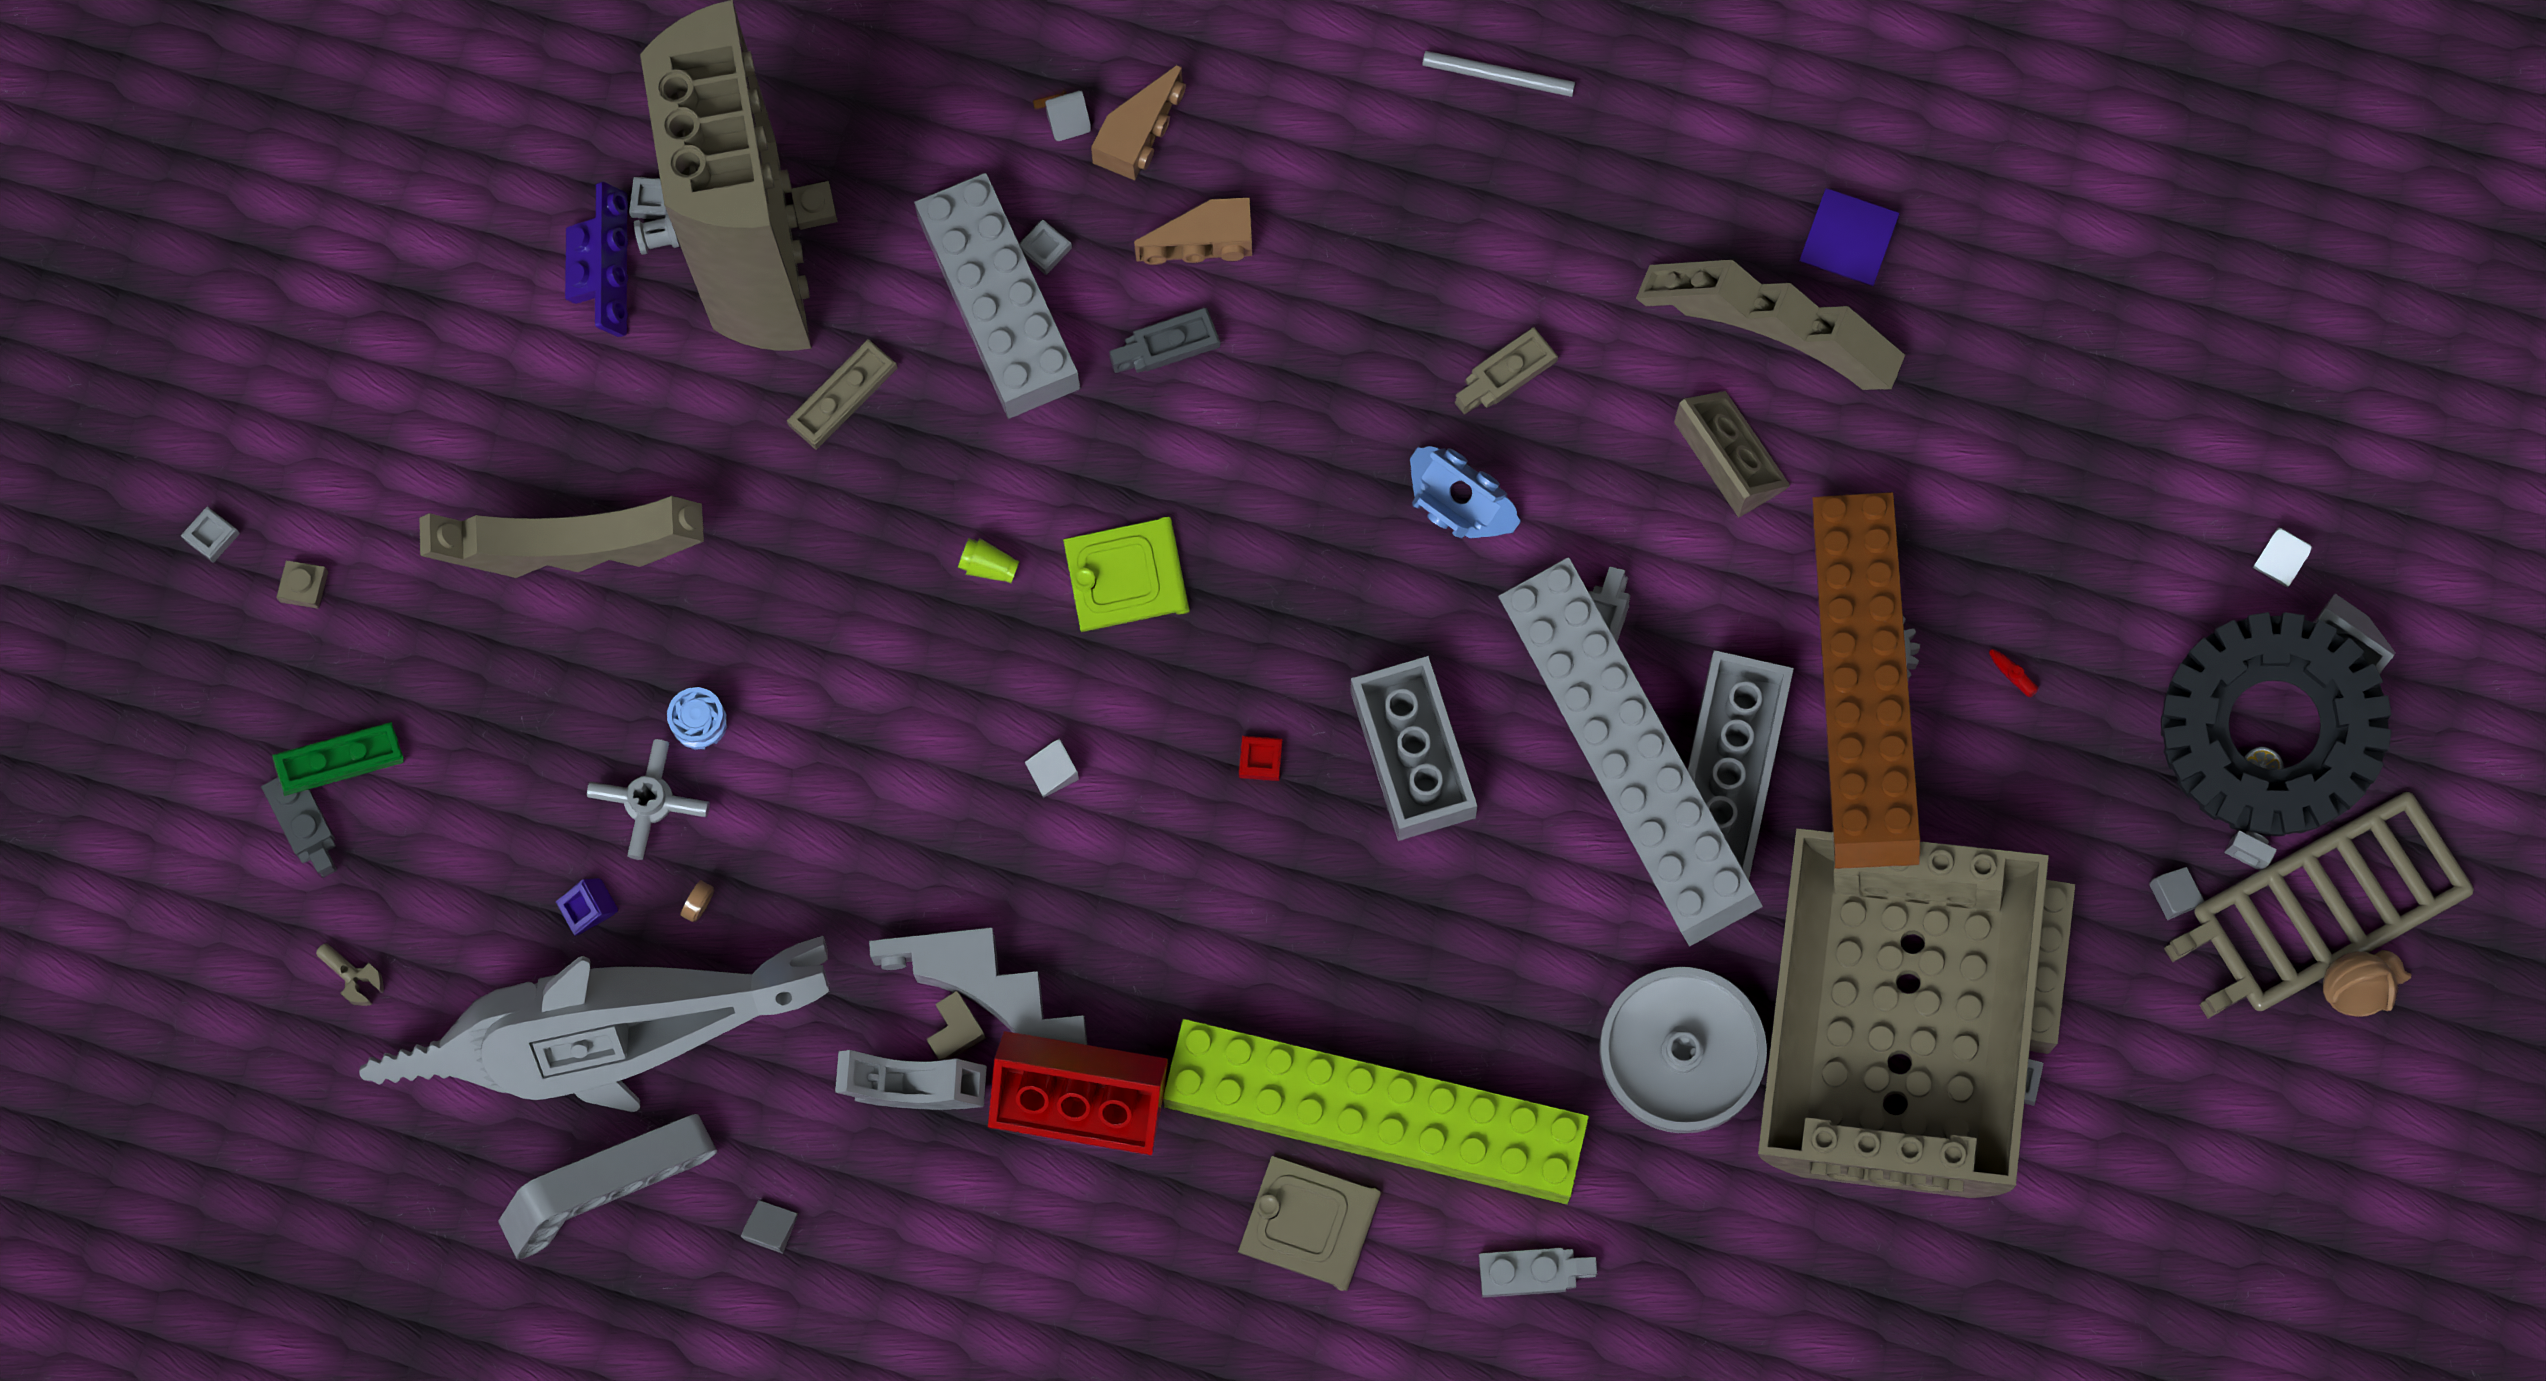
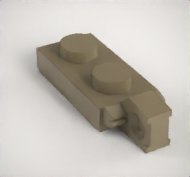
[1455,327,1558,415]

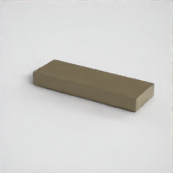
[787,339,898,450]

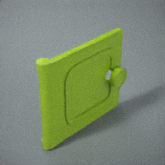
[1063,517,1190,632]

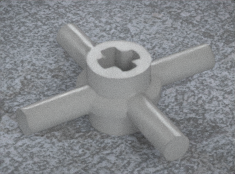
[587,739,710,860]

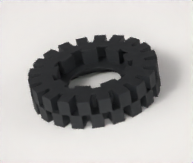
[2161,612,2392,836]

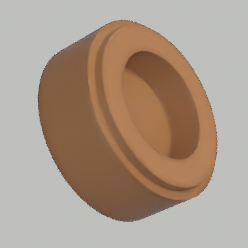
[681,880,714,923]

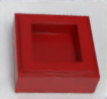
[1239,736,1282,781]

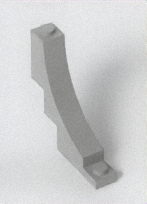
[869,928,1087,1045]

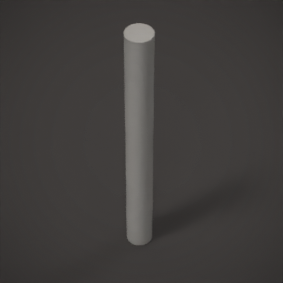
[1422,51,1575,97]

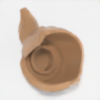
[2323,950,2411,1017]

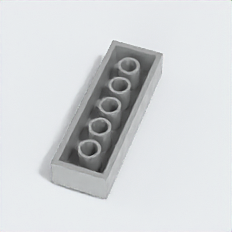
[914,173,1080,419]
[1687,650,1794,880]

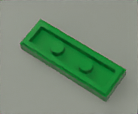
[272,722,404,796]

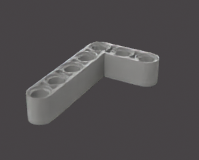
[498,1114,717,1259]

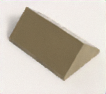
[1674,391,1790,518]

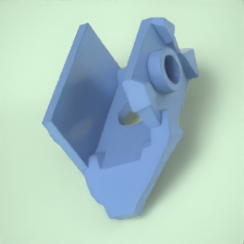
[1410,446,1521,538]

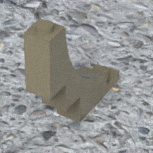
[1636,260,1905,390]
[419,496,704,578]

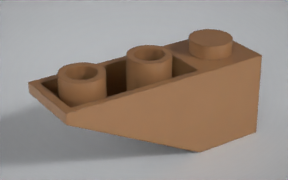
[1091,65,1186,180]
[1134,198,1252,265]

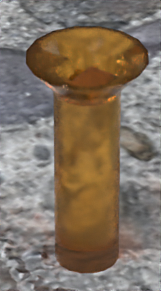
[1033,89,1067,110]

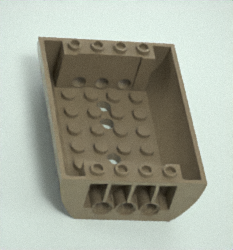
[640,0,811,351]
[1758,829,2049,1198]

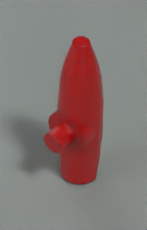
[1989,649,2039,698]

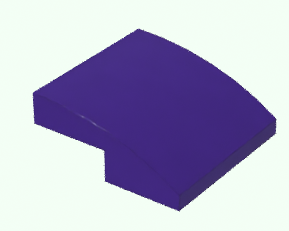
[1799,188,1899,286]

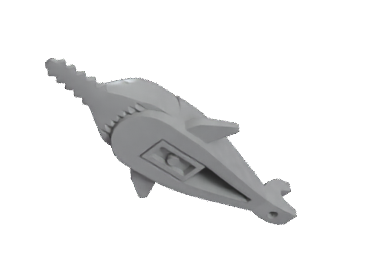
[359,936,829,1112]

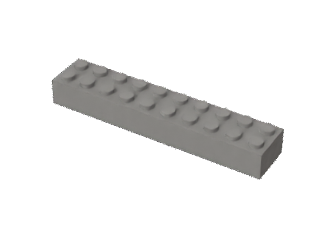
[1498,557,1763,946]

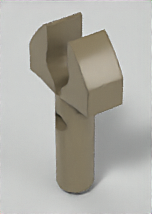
[316,943,384,1006]

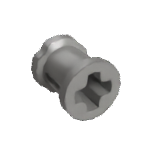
[634,214,680,255]

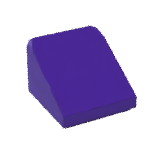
[556,878,618,936]

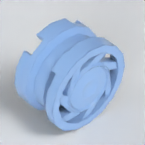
[667,687,727,750]

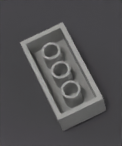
[1350,656,1477,841]

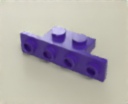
[565,181,628,337]

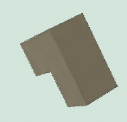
[927,991,986,1061]

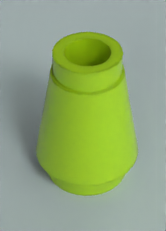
[958,538,1020,583]

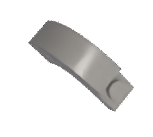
[835,1050,987,1110]

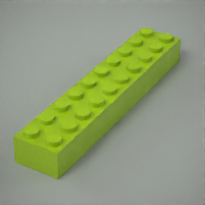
[1163,1019,1589,1204]

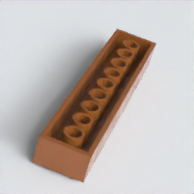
[1812,492,1920,869]

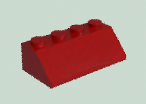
[988,1031,1168,1155]

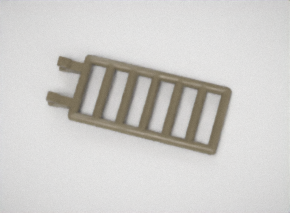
[2164,792,2474,1019]

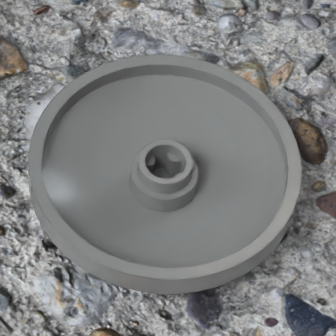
[1599,967,1767,1133]

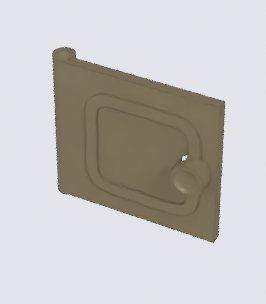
[1238,1156,1381,1291]

